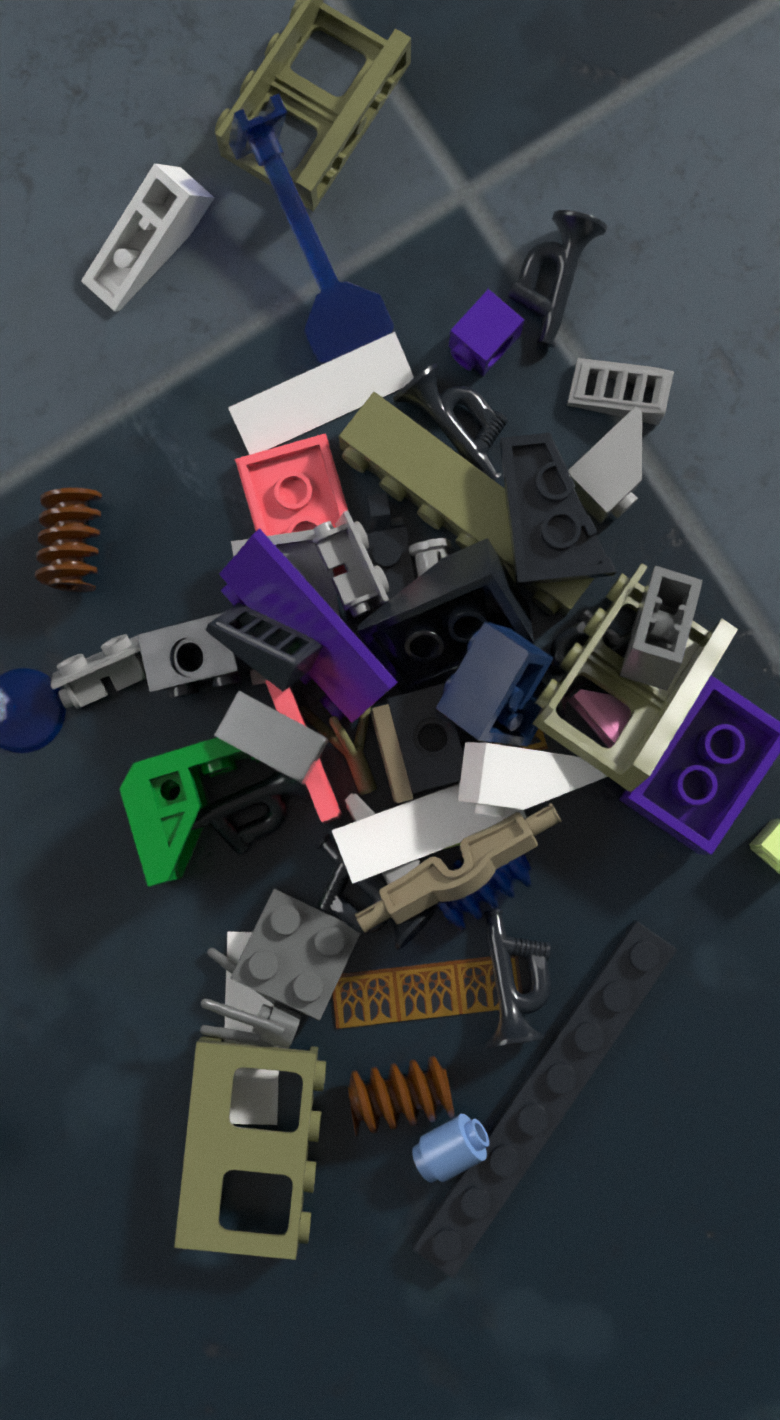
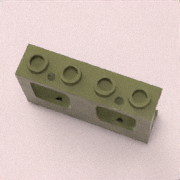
[215,0,411,212]
[532,563,738,792]
[174,1036,326,1260]

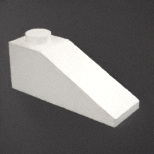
[81,163,214,311]
[458,742,608,817]

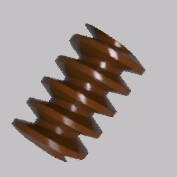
[35,487,102,593]
[348,1056,455,1137]

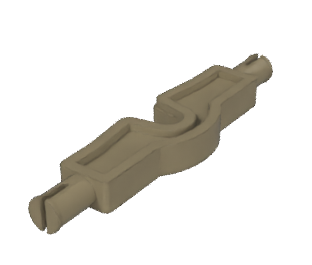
[355,803,562,933]

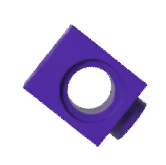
[448,289,524,376]

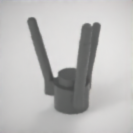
[200,948,302,1049]

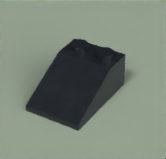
[358,538,534,694]

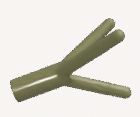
[300,706,377,795]

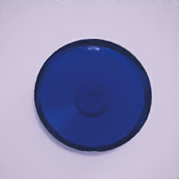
[0,668,66,753]

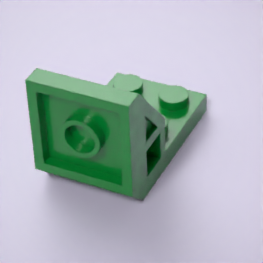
[120,737,263,887]

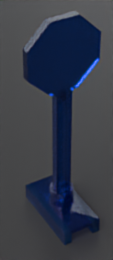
[228,93,394,364]

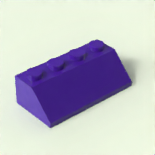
[219,528,397,723]

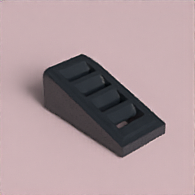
[205,603,322,692]

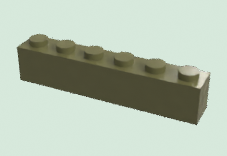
[339,392,594,617]

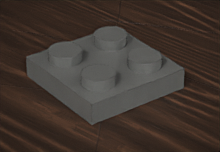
[230,889,361,1021]

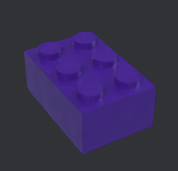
[619,675,780,855]

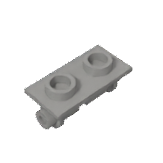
[313,510,389,618]
[51,634,147,709]

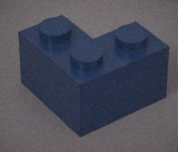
[436,622,553,747]

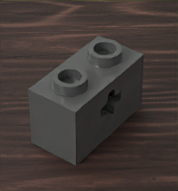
[619,566,703,691]

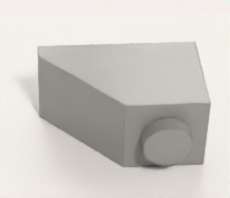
[568,406,642,523]

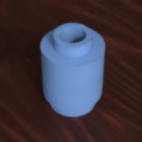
[412,1114,489,1183]

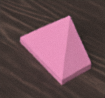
[568,690,631,748]

